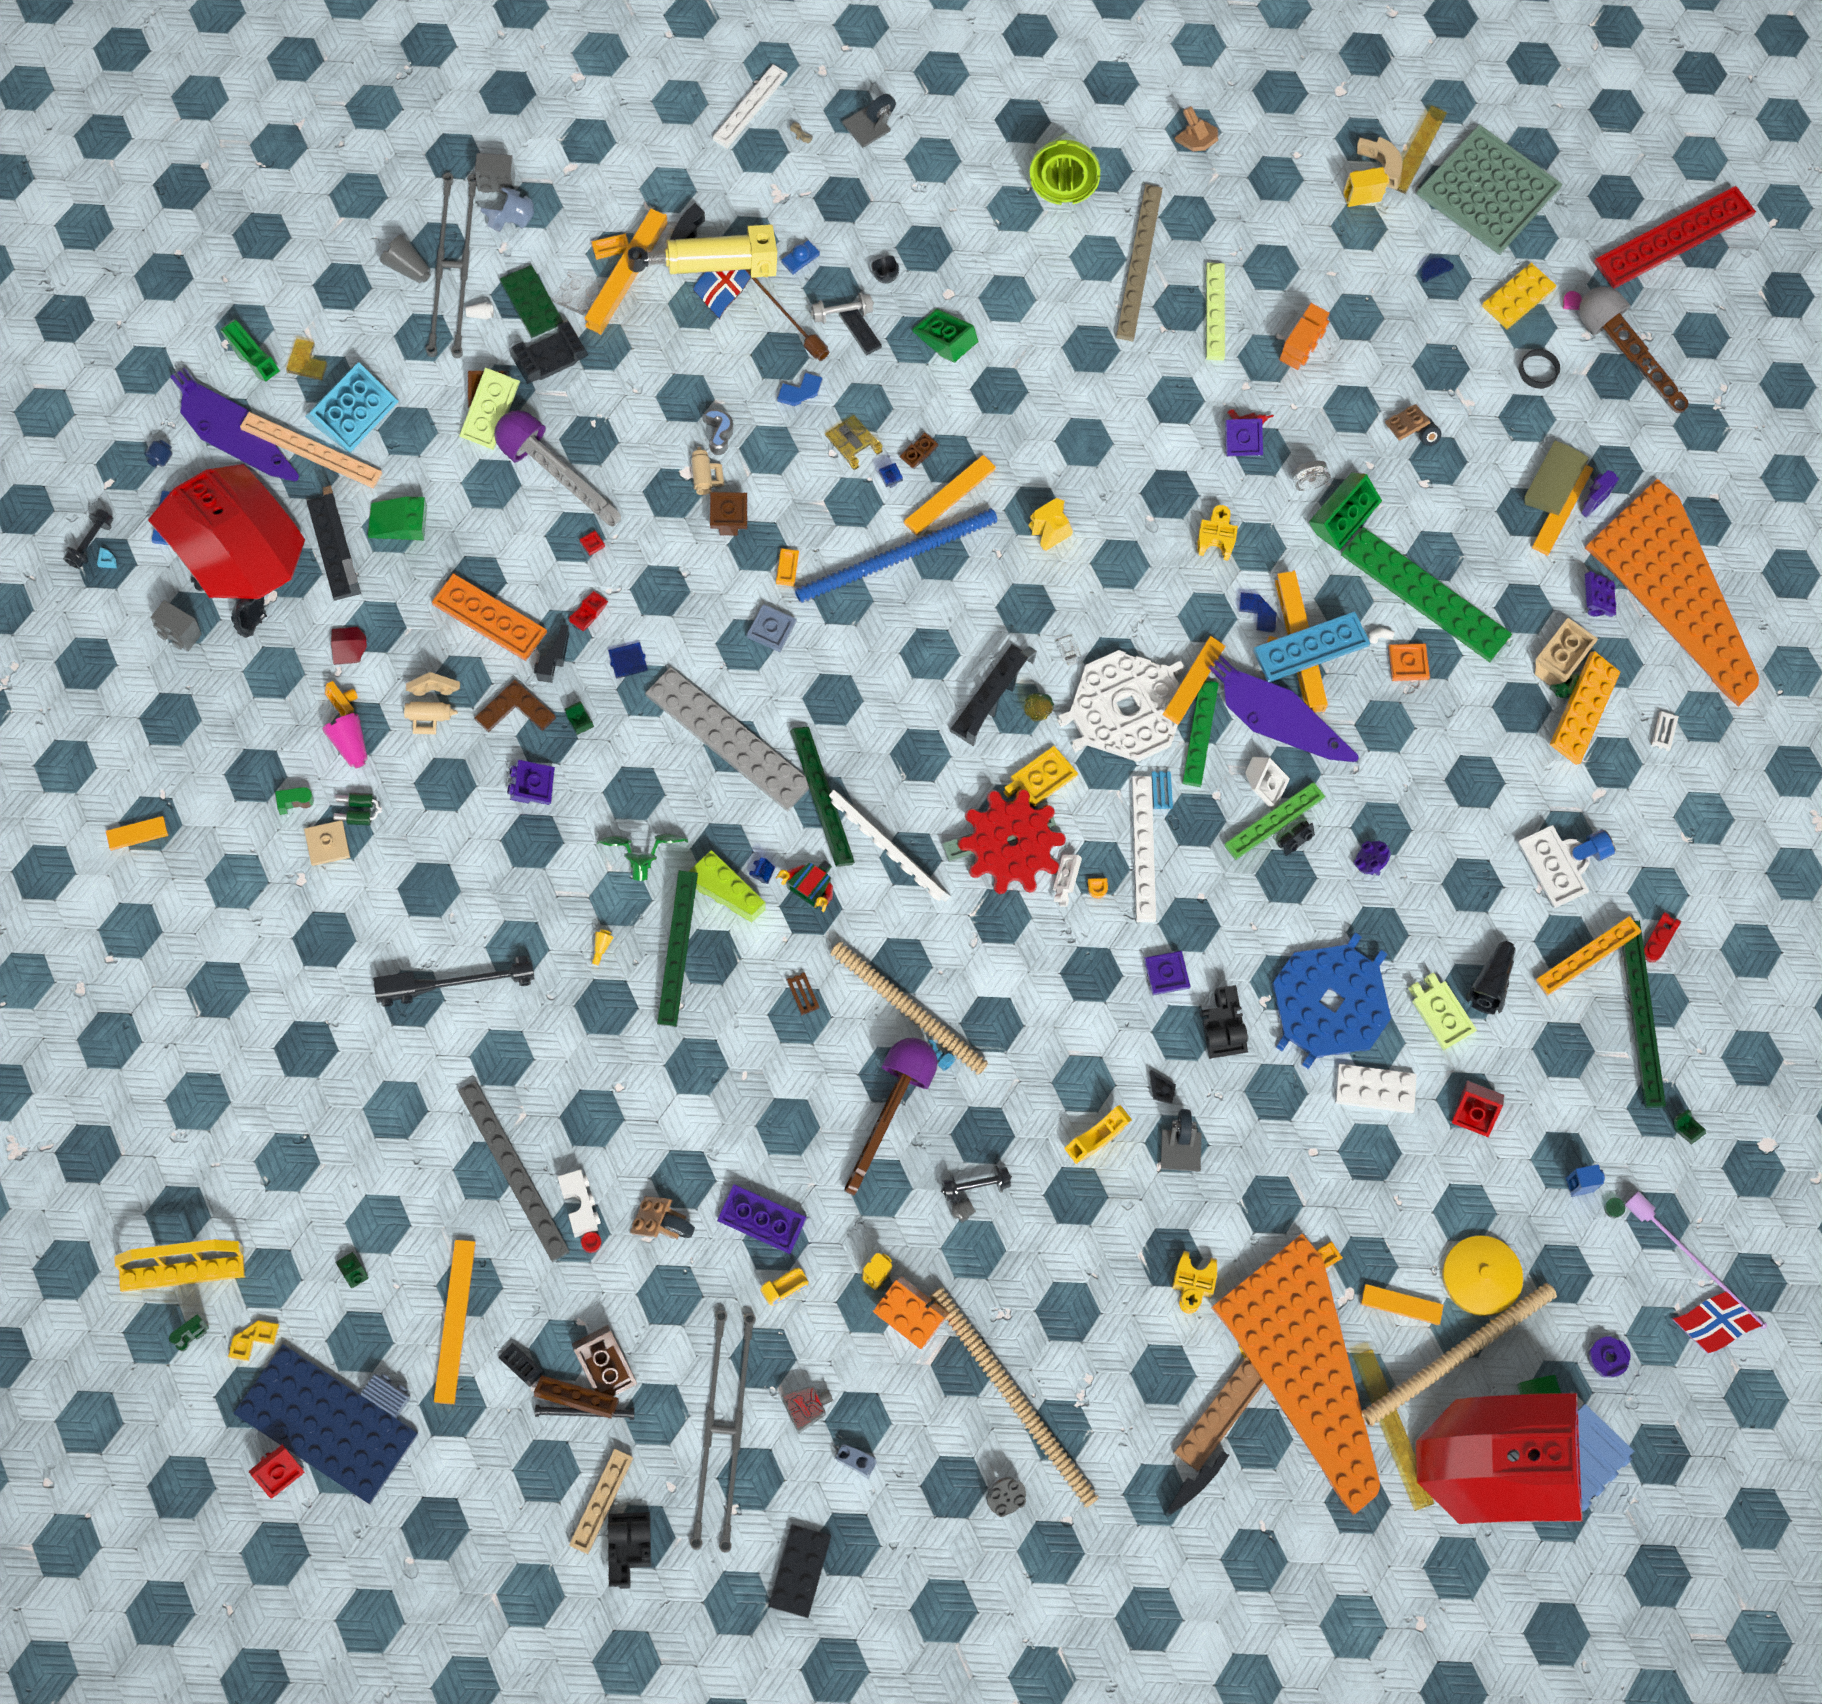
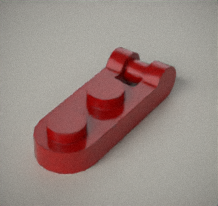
[1644,911,1682,962]

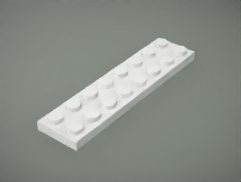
[829,790,951,902]

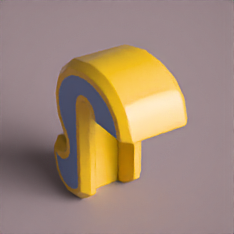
[760,1267,809,1306]

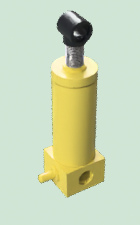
[628,224,777,278]

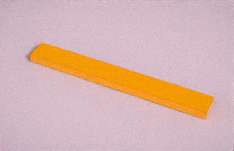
[434,1240,476,1405]

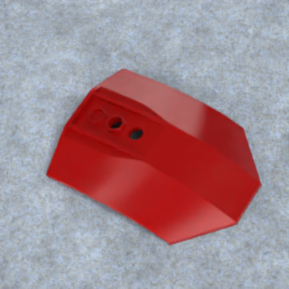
[148,464,305,599]
[1416,1393,1582,1524]

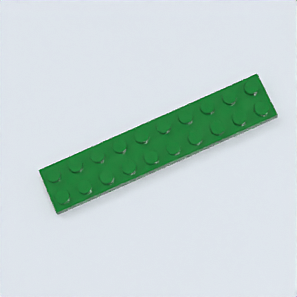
[1341,527,1512,663]

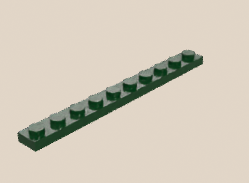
[1622,920,1666,1108]

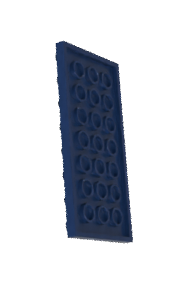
[233,1344,419,1505]

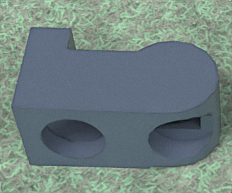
[835,1444,877,1479]

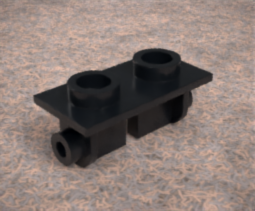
[1277,821,1315,856]

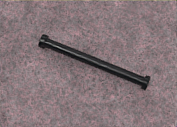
[535,1405,635,1420]

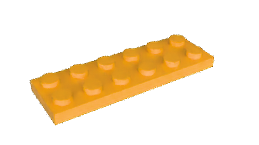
[1549,651,1620,765]

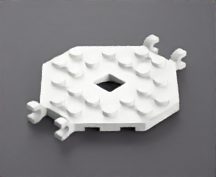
[1057,650,1197,762]

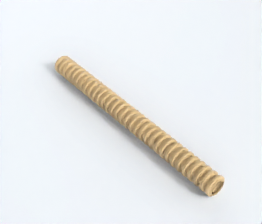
[830,942,988,1075]

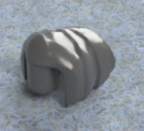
[951,1198,976,1223]

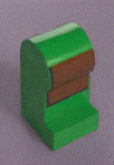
[275,787,314,815]

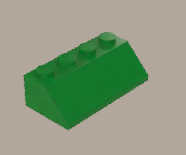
[1309,472,1382,551]

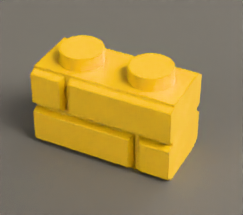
[861,1253,892,1290]

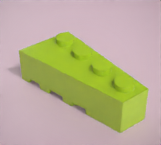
[689,850,766,923]

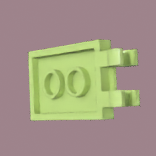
[1408,973,1477,1051]

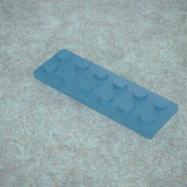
[1253,612,1371,682]

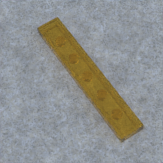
[1392,106,1447,195]

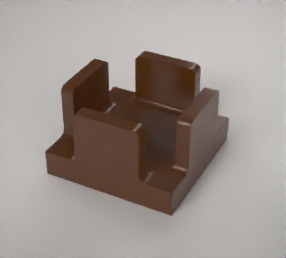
[710,492,747,536]

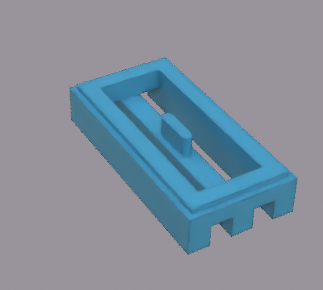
[1151,771,1173,809]

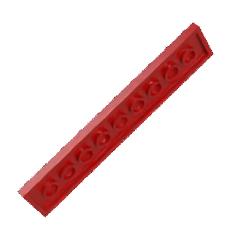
[1594,186,1756,289]

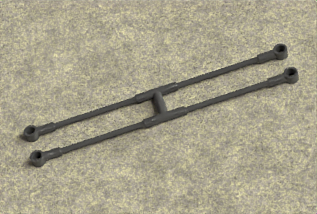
[426,173,477,359]
[690,1310,756,1553]

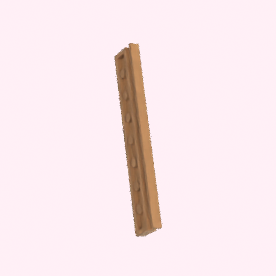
[1174,1357,1264,1472]

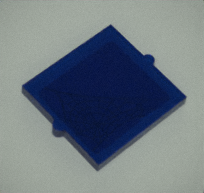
[608,642,648,679]

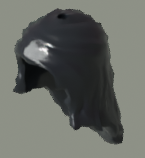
[231,597,267,638]

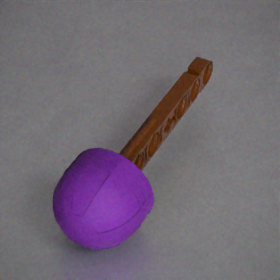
[844,1038,937,1196]

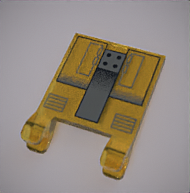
[825,415,883,470]

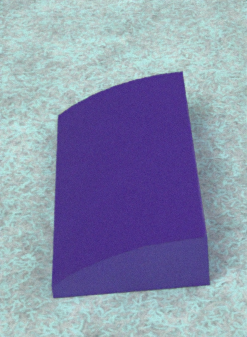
[717,1184,808,1254]

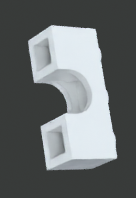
[558,1170,601,1238]

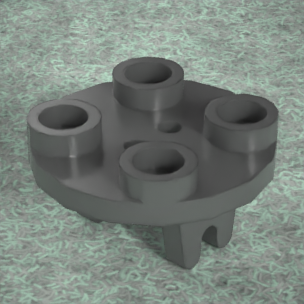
[986,1477,1026,1517]

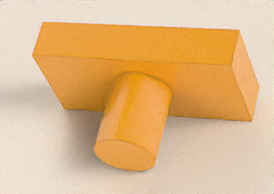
[325,681,358,716]

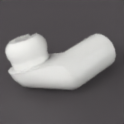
[1368,628,1395,644]

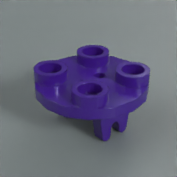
[1354,841,1391,876]

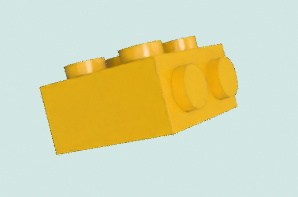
[1343,167,1389,207]

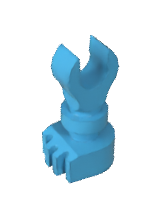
[928,1039,956,1071]

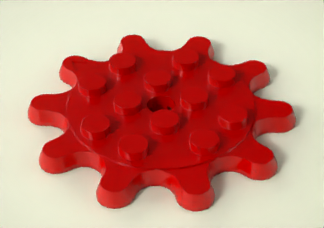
[958,789,1066,894]

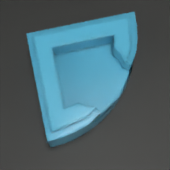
[97,547,117,569]

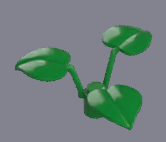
[597,834,688,881]

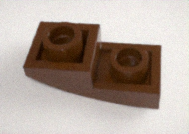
[900,432,939,469]

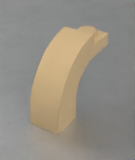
[1357,137,1402,190]

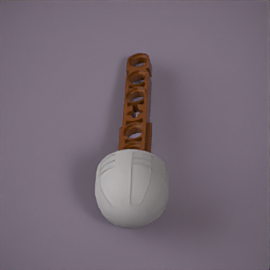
[1579,286,1689,413]

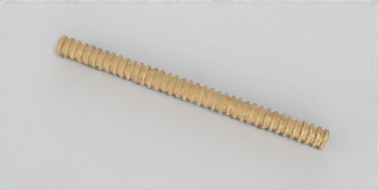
[1361,1283,1557,1426]

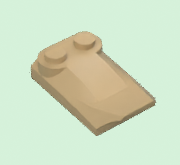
[1535,618,1598,686]

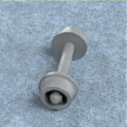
[810,293,874,324]

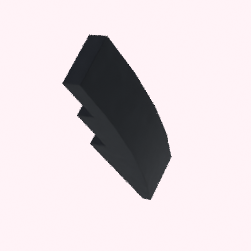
[1165,1451,1230,1517]

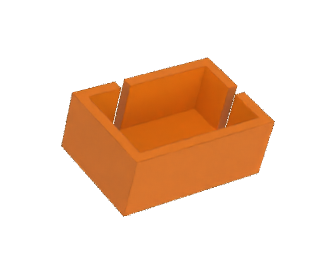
[1280,303,1330,370]
[873,1276,950,1349]

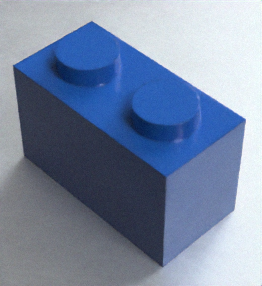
[1566,1164,1605,1197]

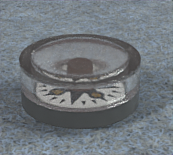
[1291,460,1331,491]

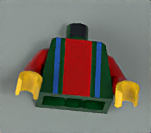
[776,860,833,912]

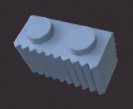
[361,1374,411,1419]

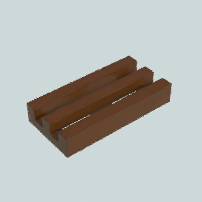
[786,972,819,1016]

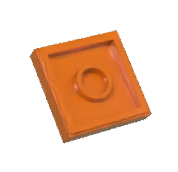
[1388,643,1430,681]

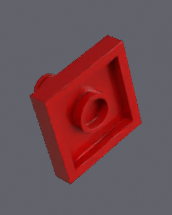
[248,1444,305,1499]

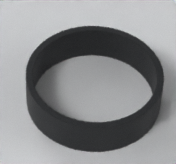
[1519,349,1560,389]

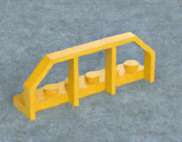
[114,1239,245,1292]

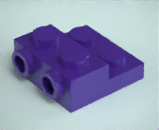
[1581,470,1619,518]
[507,760,555,805]

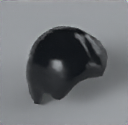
[871,255,899,284]

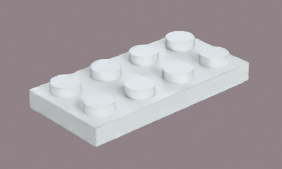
[1335,1064,1417,1113]

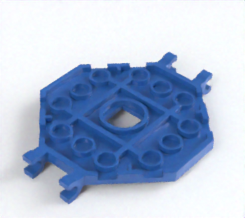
[1272,933,1391,1069]

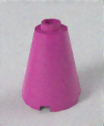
[322,713,368,769]

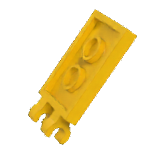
[1003,746,1078,807]

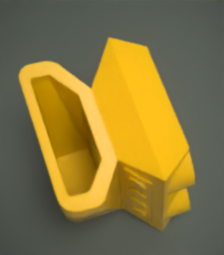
[1029,498,1073,551]

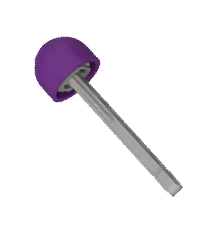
[494,410,621,527]

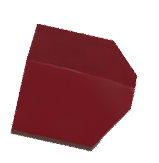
[331,627,367,665]

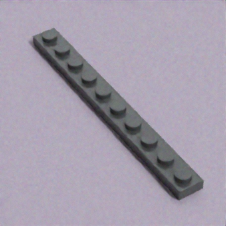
[458,1081,570,1262]

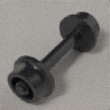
[63,508,114,569]
[940,1166,1012,1202]

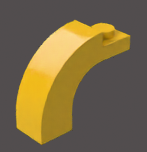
[1064,1105,1132,1164]

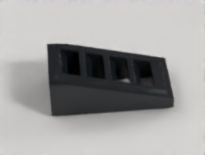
[498,1342,544,1387]

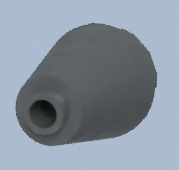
[380,235,431,283]

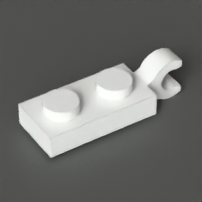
[1053,855,1082,907]

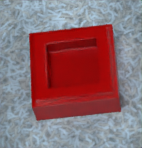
[579,530,605,556]

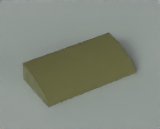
[1525,441,1589,516]

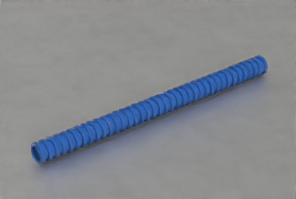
[795,508,997,603]

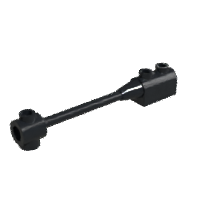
[373,956,535,1007]

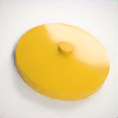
[1442,1236,1523,1316]

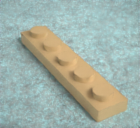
[569,1449,634,1555]

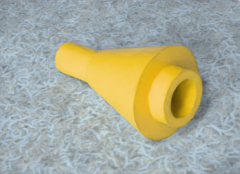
[591,929,614,966]

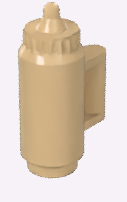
[691,447,724,495]
[404,702,458,735]

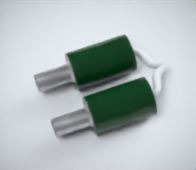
[334,792,382,826]

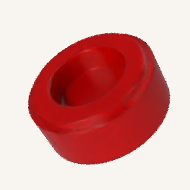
[581,1232,602,1253]

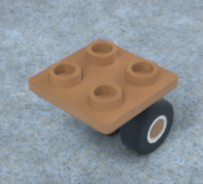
[1385,404,1442,446]

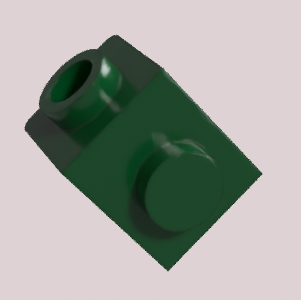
[1550,674,1579,698]
[564,701,594,735]
[1674,1109,1706,1145]
[335,1252,369,1289]

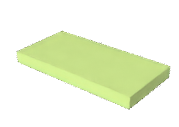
[459,368,520,450]

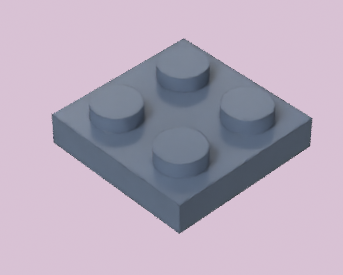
[747,604,797,653]

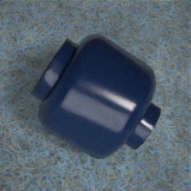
[144,439,173,468]

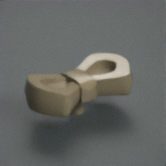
[790,122,813,143]

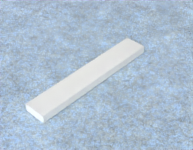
[713,65,787,149]

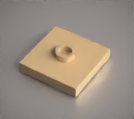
[304,820,350,866]

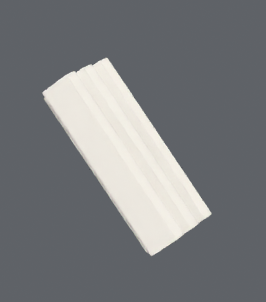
[1651,711,1679,751]

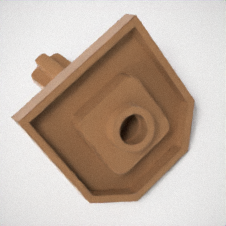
[1175,106,1218,152]

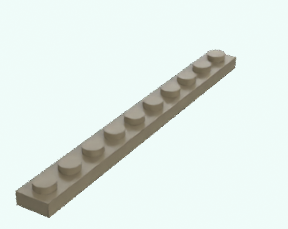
[1116,184,1163,342]

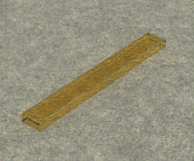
[1353,1349,1435,1512]

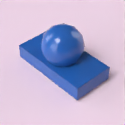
[781,240,820,275]

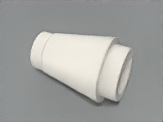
[466,302,494,320]

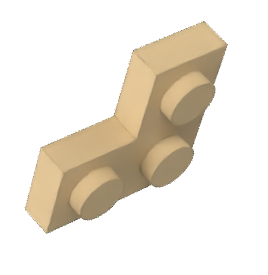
[406,672,460,696]

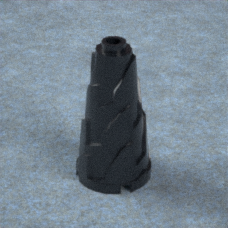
[1466,941,1516,1015]

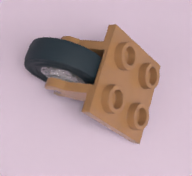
[630,1196,695,1240]

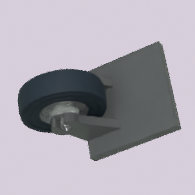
[842,94,896,148]
[1161,1109,1202,1172]

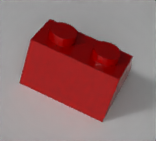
[1452,1081,1504,1138]

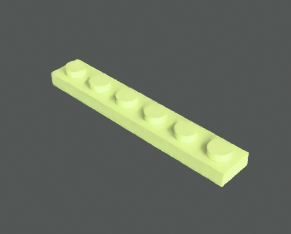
[1206,262,1225,360]

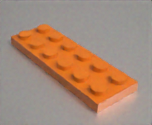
[432,574,547,661]

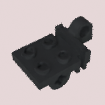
[1200,985,1248,1059]
[608,1512,651,1589]

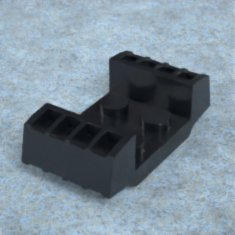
[510,321,589,384]

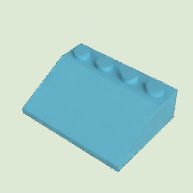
[305,362,399,453]

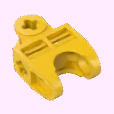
[1197,505,1238,561]
[1172,1251,1217,1314]

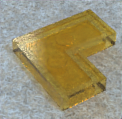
[286,338,327,380]

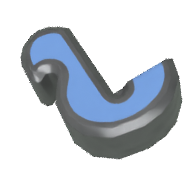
[703,409,733,455]

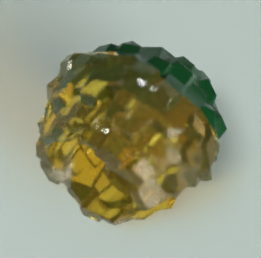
[1024,692,1054,721]

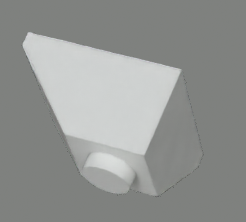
[1245,757,1290,810]

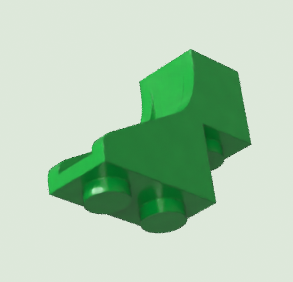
[220,319,280,382]

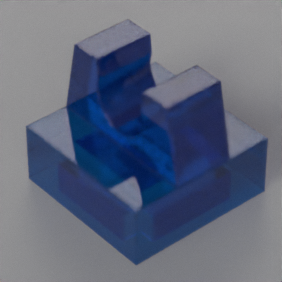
[879,463,903,488]
[749,857,775,884]

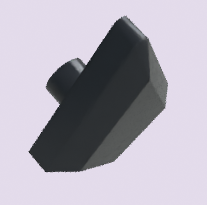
[1149,1070,1176,1104]

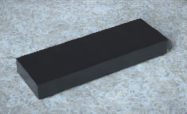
[839,309,882,356]

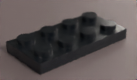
[768,1524,831,1619]

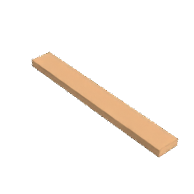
[240,412,382,489]

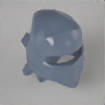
[480,187,534,232]

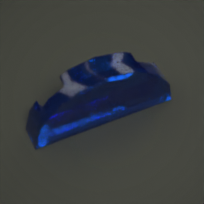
[1421,258,1454,283]

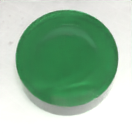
[1604,1198,1626,1218]

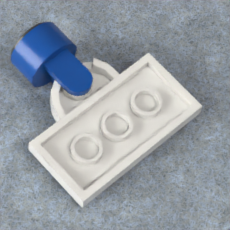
[1518,825,1616,909]

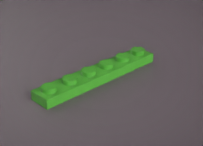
[1224,782,1326,860]

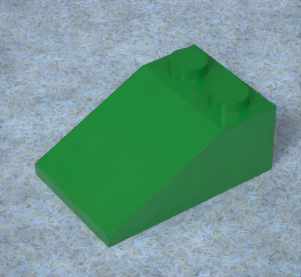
[912,309,979,363]
[368,496,427,541]

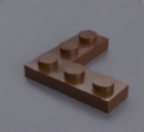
[475,680,556,733]

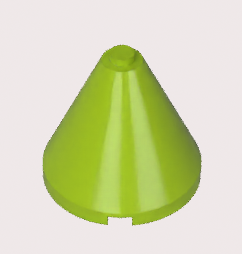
[1030,133,1100,205]

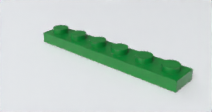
[1182,680,1219,788]

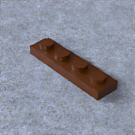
[534,1375,619,1419]

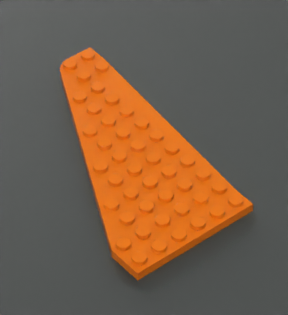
[1585,479,1759,707]
[1211,1234,1380,1515]

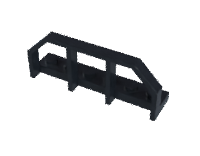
[307,485,361,601]
[950,644,1037,747]

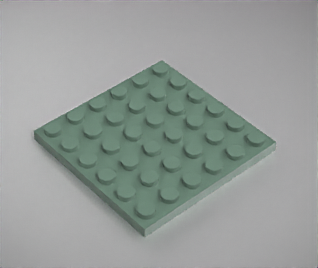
[1416,124,1563,255]

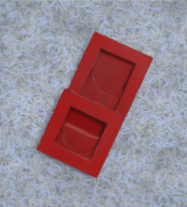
[569,591,608,632]

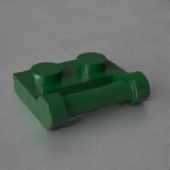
[169,1314,209,1351]

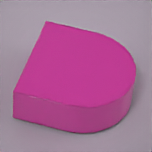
[1563,291,1582,310]

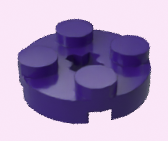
[1588,1336,1631,1378]

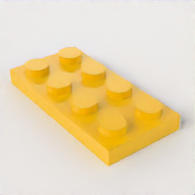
[1482,262,1557,329]

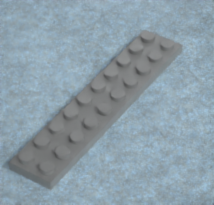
[646,667,809,812]

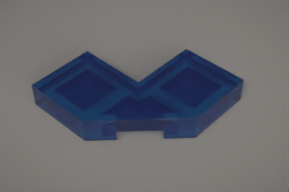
[1239,592,1277,632]

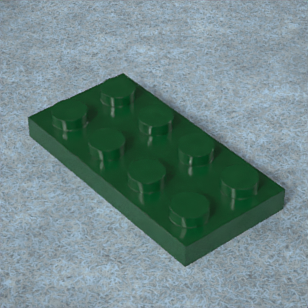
[499,265,563,338]

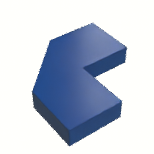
[778,373,823,406]

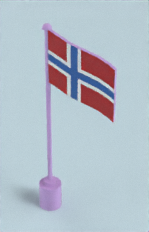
[1624,1191,1767,1354]

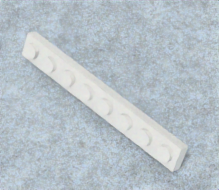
[1132,776,1156,922]

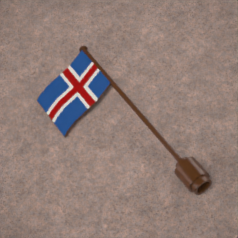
[693,269,830,361]

